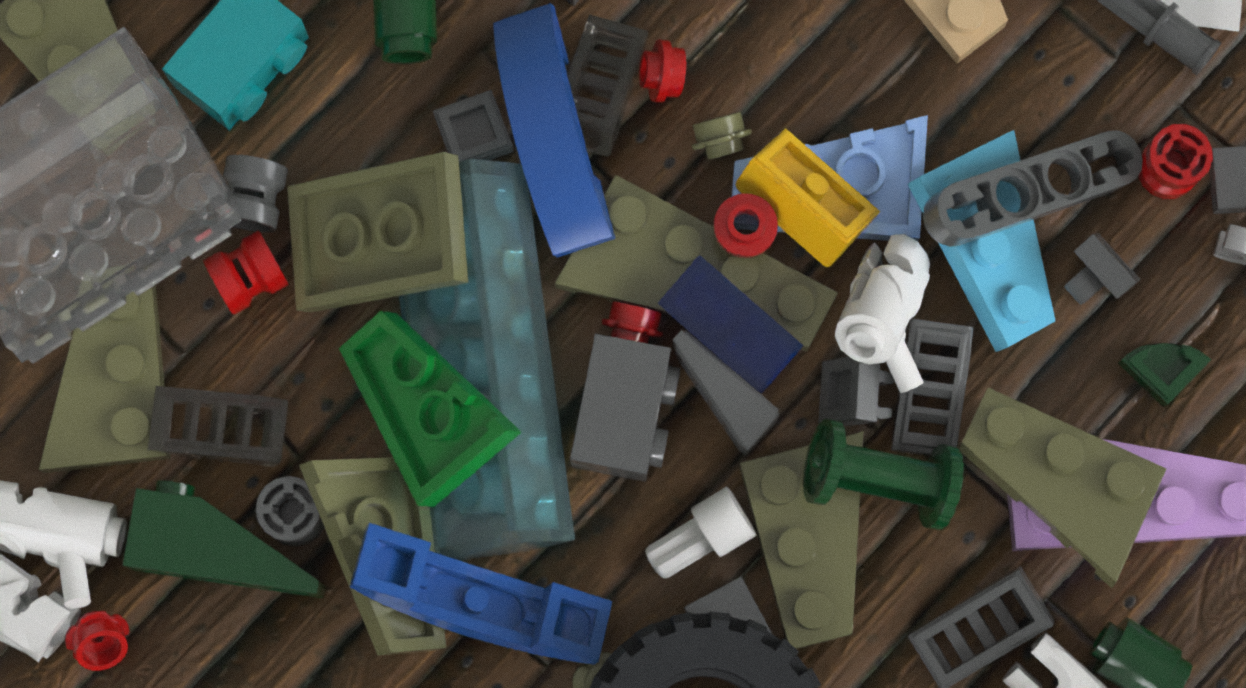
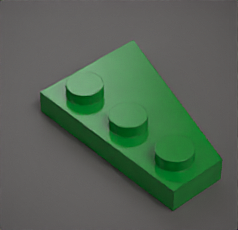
[339,311,522,507]

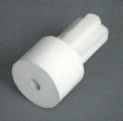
[645,487,757,578]

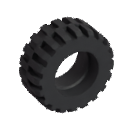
[590,611,821,688]

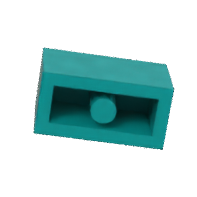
[162,0,309,131]

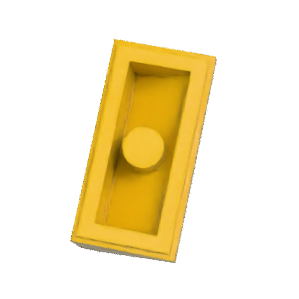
[735,128,880,267]

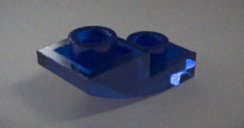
[658,255,804,394]

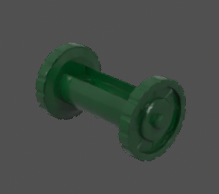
[803,418,964,530]

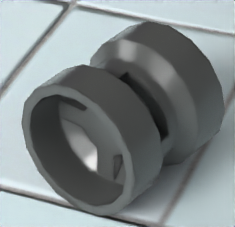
[214,155,288,233]
[256,476,325,547]

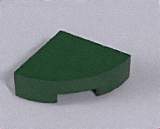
[1118,343,1211,407]

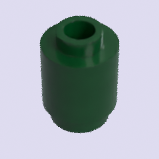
[373,0,437,64]
[1089,617,1193,688]

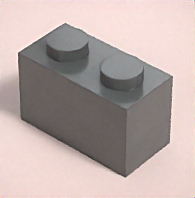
[570,334,681,482]

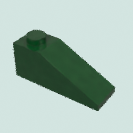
[122,480,326,599]

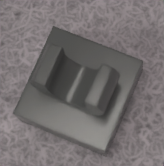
[1064,233,1141,305]
[818,357,894,427]

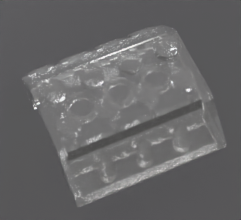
[0,27,241,364]

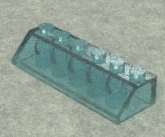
[399,158,575,560]

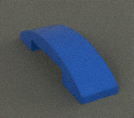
[493,3,616,258]
[350,523,612,665]

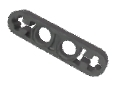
[923,130,1143,247]

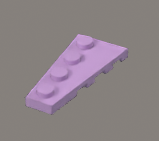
[1007,439,1246,551]

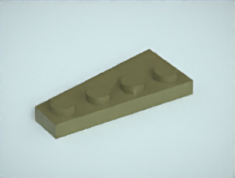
[555,175,838,352]

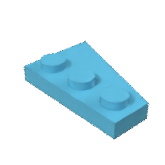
[908,130,1055,352]

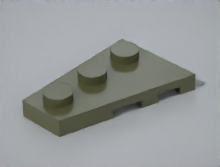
[0,0,157,159]
[39,268,171,473]
[959,388,1166,588]
[739,431,864,649]
[299,457,447,656]

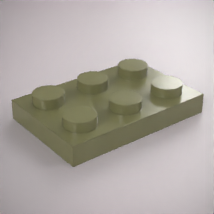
[287,152,469,313]

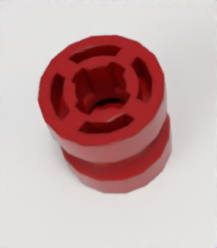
[1138,124,1213,199]
[203,229,289,315]

